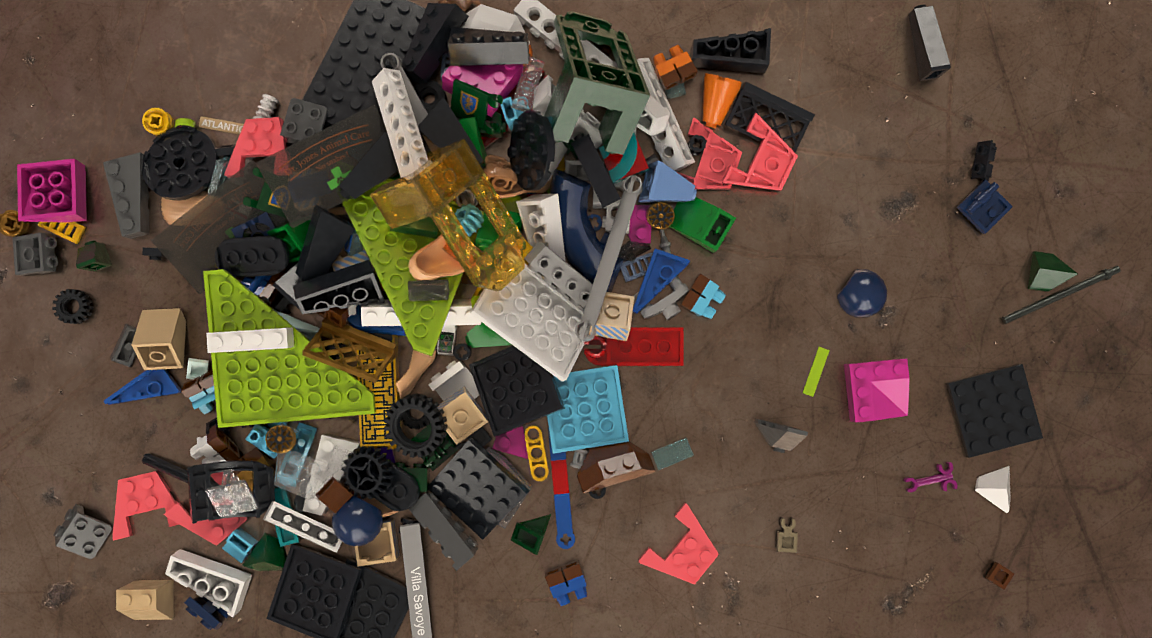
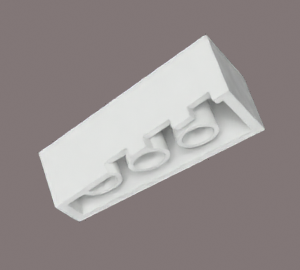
[303,433,361,515]

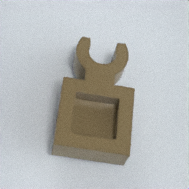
[776,518,798,553]

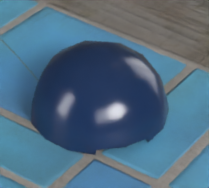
[837,269,887,318]
[332,496,383,546]

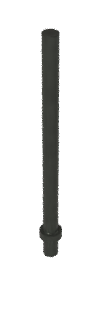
[1002,265,1121,324]

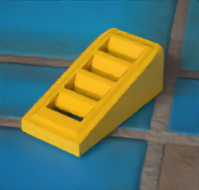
[38,222,86,244]

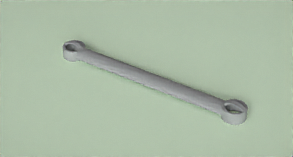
[380,53,477,207]
[575,175,643,342]

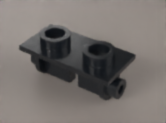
[971,140,997,181]

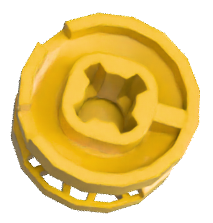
[142,108,174,136]

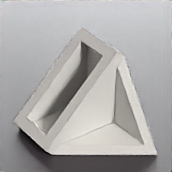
[975,466,1011,513]

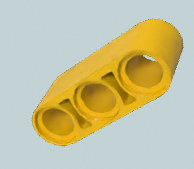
[525,424,549,481]

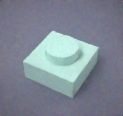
[186,358,209,379]

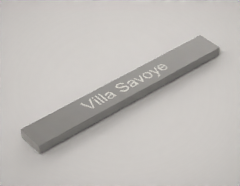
[399,522,432,638]

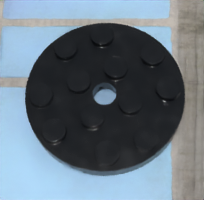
[507,110,555,191]
[142,127,219,200]

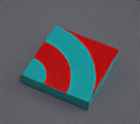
[599,133,649,184]

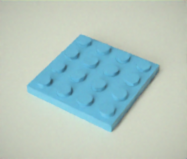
[547,365,629,454]

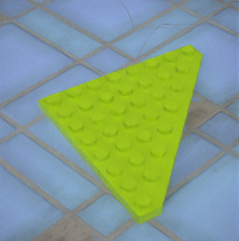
[330,161,484,356]
[203,269,376,428]

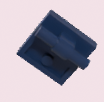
[957,180,1013,234]
[184,596,230,630]

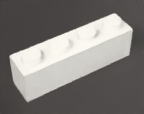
[206,328,294,353]
[263,501,342,553]

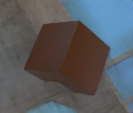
[315,477,353,514]

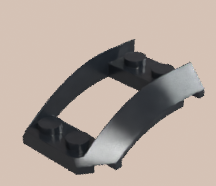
[186,461,275,524]

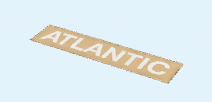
[199,116,244,135]

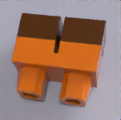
[653,45,698,91]

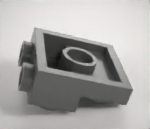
[12,233,58,276]

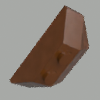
[577,441,656,494]

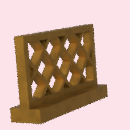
[302,318,397,383]

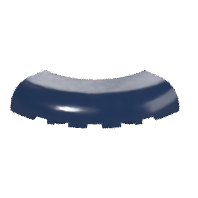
[549,169,624,293]

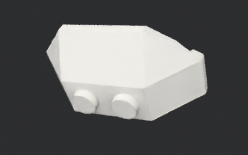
[459,4,530,44]

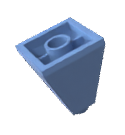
[638,161,697,203]

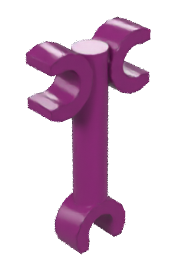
[903,462,958,492]

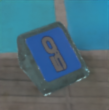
[344,231,363,256]

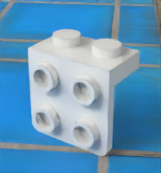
[428,360,479,401]

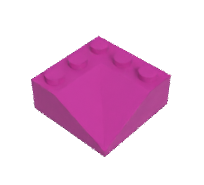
[442,64,523,117]
[17,159,87,222]
[844,359,909,422]

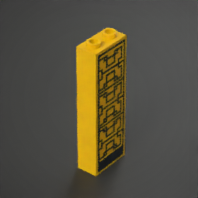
[356,332,401,449]

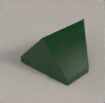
[1028,251,1078,292]
[511,514,551,555]
[242,533,287,571]

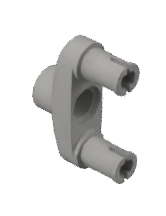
[634,276,689,320]

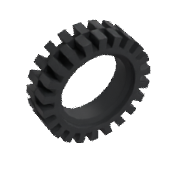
[384,394,448,458]

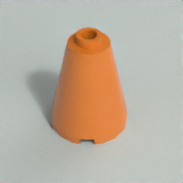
[702,73,742,128]

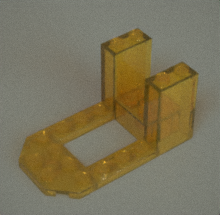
[370,139,526,291]

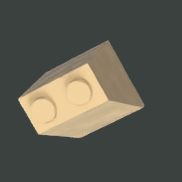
[132,308,186,370]
[116,580,174,620]

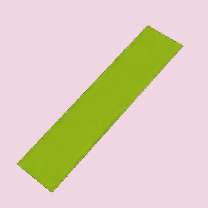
[803,347,830,397]

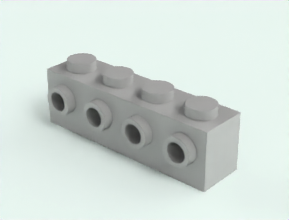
[524,240,593,308]

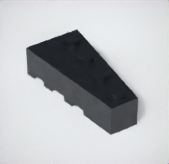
[293,260,385,314]

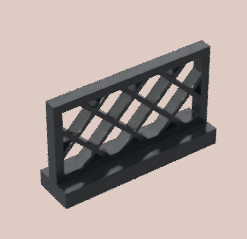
[725,82,815,152]

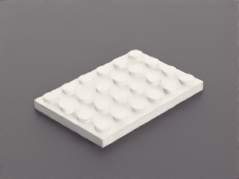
[470,250,590,382]

